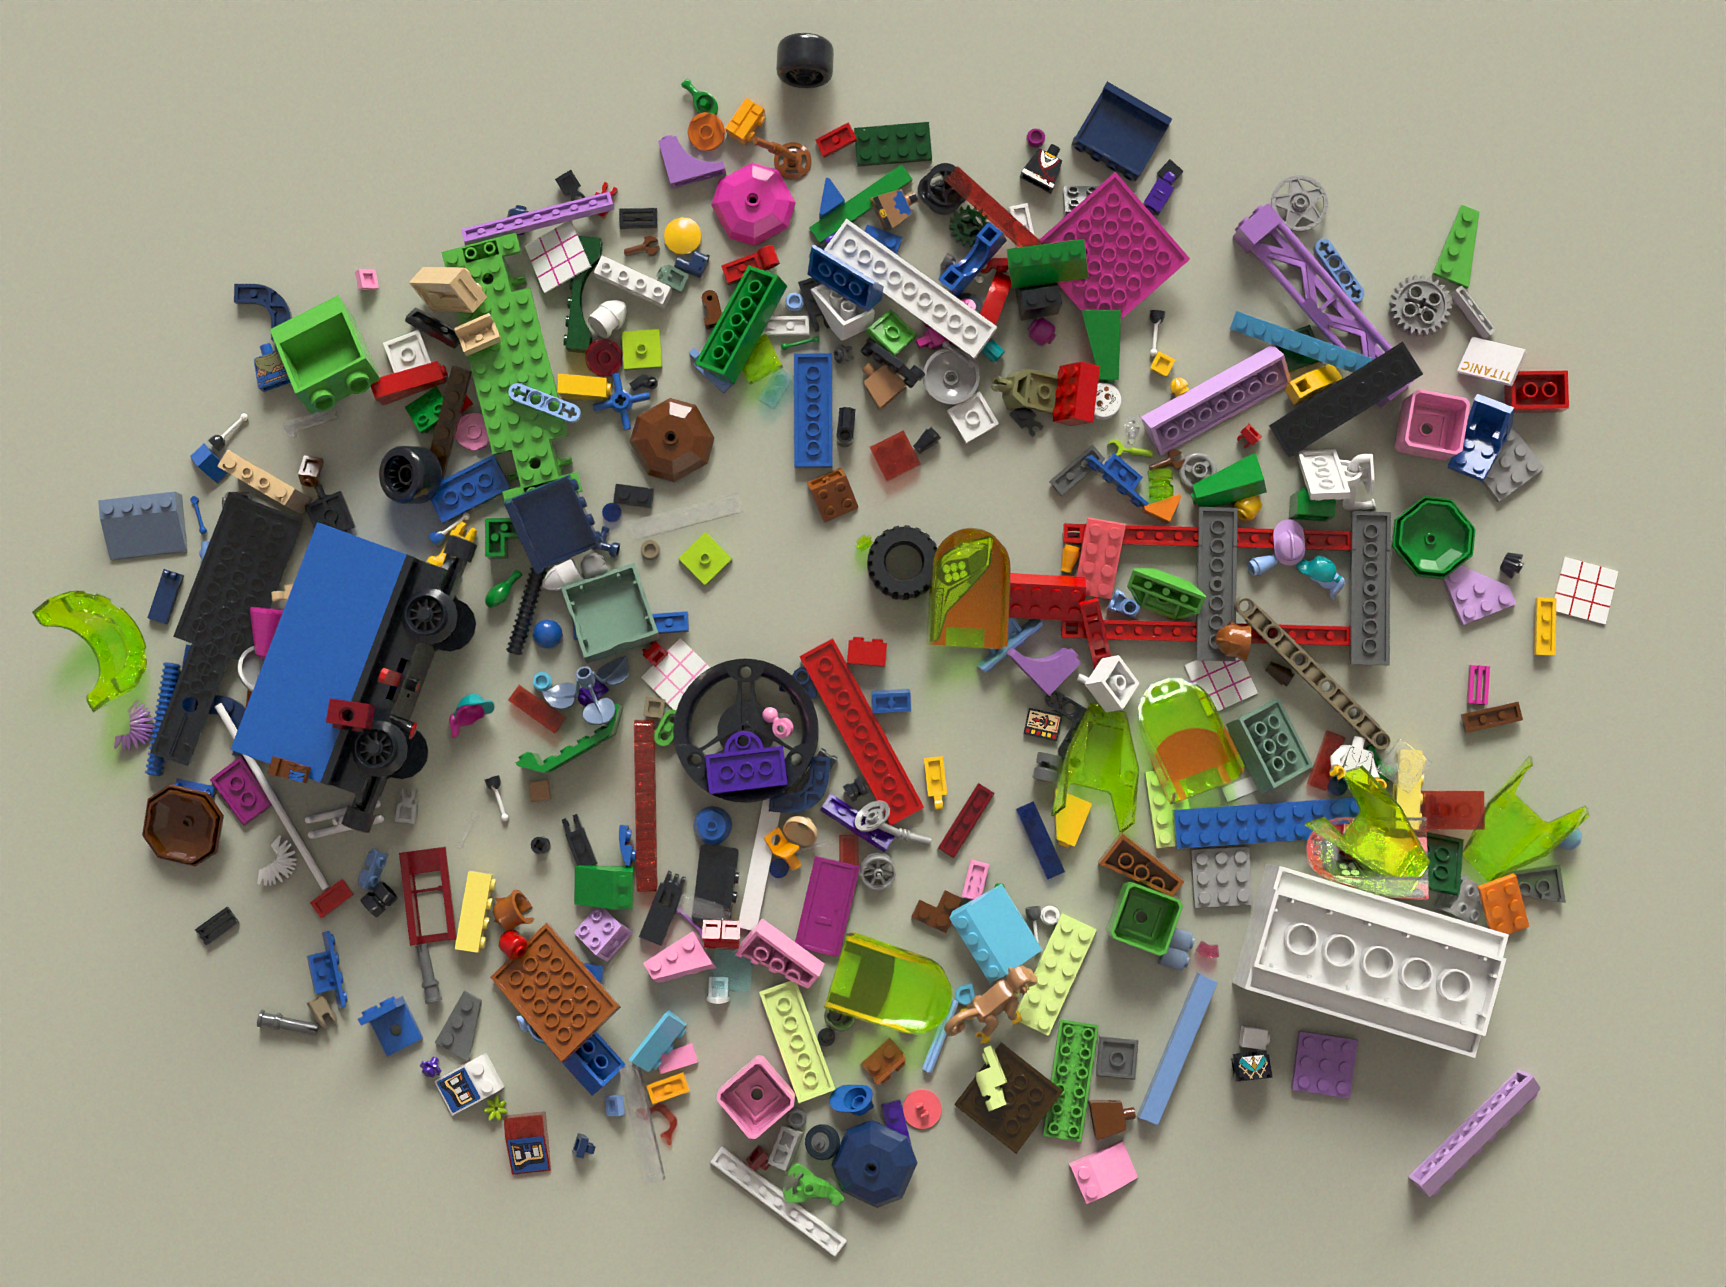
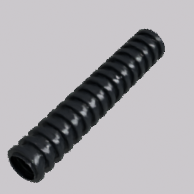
[506,567,548,655]

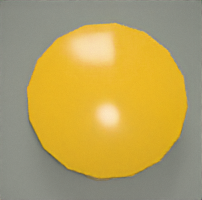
[664,217,702,255]

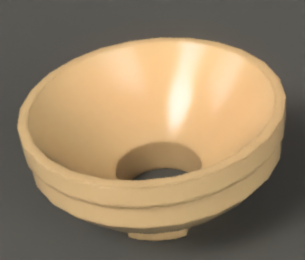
[783,816,818,846]

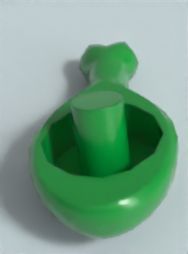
[681,79,718,115]
[485,570,523,608]

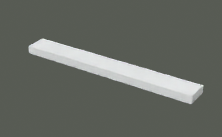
[739,791,785,930]
[710,1146,847,1257]

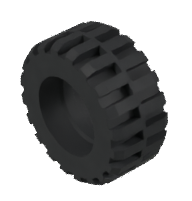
[867,525,941,600]

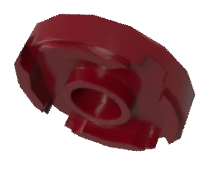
[585,338,623,377]

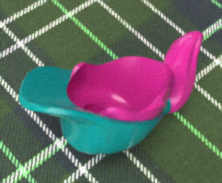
[449,694,495,738]

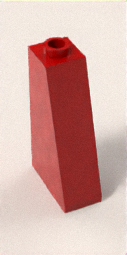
[370,361,448,406]

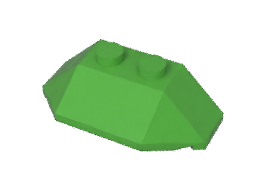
[1127,568,1206,620]

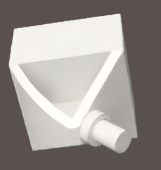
[1077,655,1140,712]

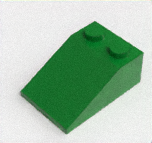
[574,866,633,910]

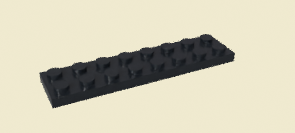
[1269,341,1423,457]

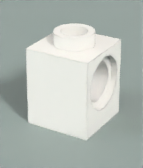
[1239,1025,1270,1050]

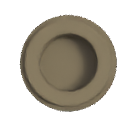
[641,540,660,560]

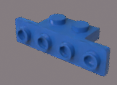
[1085,453,1149,507]
[307,931,348,1008]

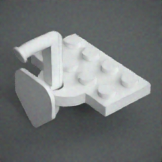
[1297,449,1376,511]

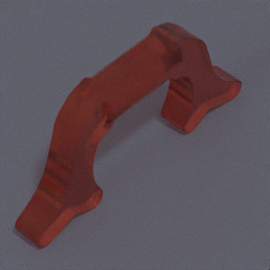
[637,1103,678,1145]

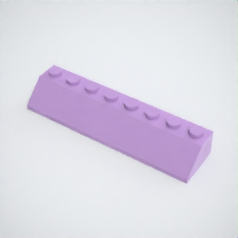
[1141,345,1291,456]
[1408,1069,1541,1197]

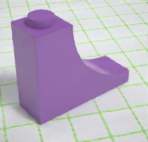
[658,135,726,189]
[1006,647,1081,696]

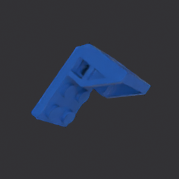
[1448,394,1514,482]

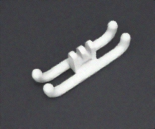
[305,800,384,839]

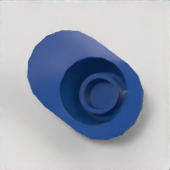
[829,1085,874,1116]

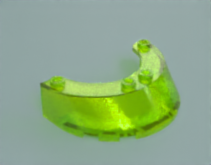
[32,591,147,713]

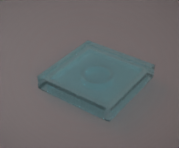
[711,949,753,993]

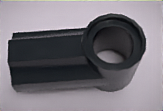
[836,407,856,447]

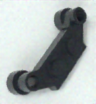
[860,336,925,388]

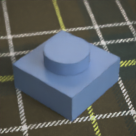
[604,1095,625,1116]

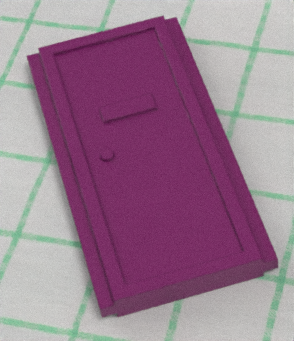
[795,856,860,957]

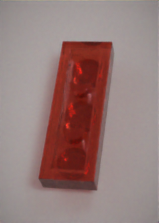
[508,685,567,734]
[1306,730,1345,791]

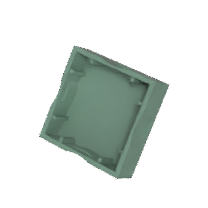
[561,563,660,664]

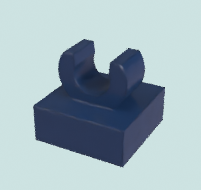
[572,1133,596,1158]

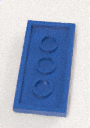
[431,455,511,524]

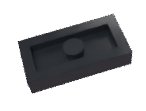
[613,484,654,508]

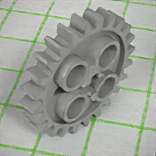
[1389,274,1452,337]

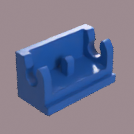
[871,689,911,713]

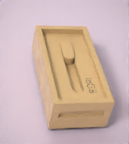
[409,267,487,313]

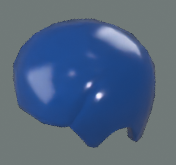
[532,620,563,648]

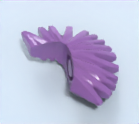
[114,700,154,750]

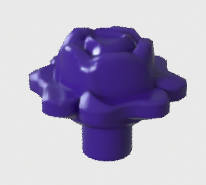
[420,1057,442,1078]

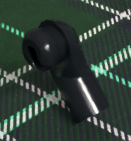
[629,374,658,391]

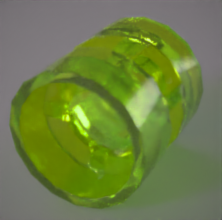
[1147,469,1174,499]

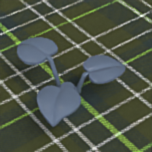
[542,656,629,725]

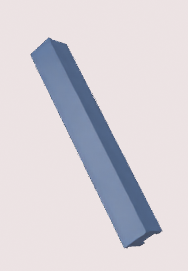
[1137,972,1218,1125]

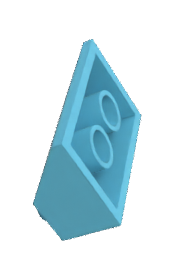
[629,1010,687,1072]

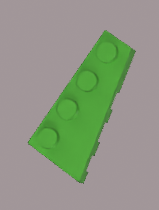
[1432,205,1479,289]

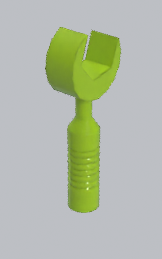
[1107,440,1153,457]

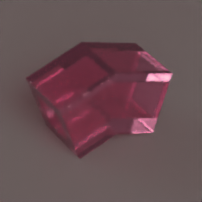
[1195,941,1219,958]

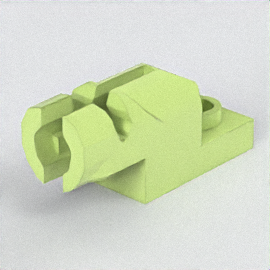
[976,1045,1007,1111]

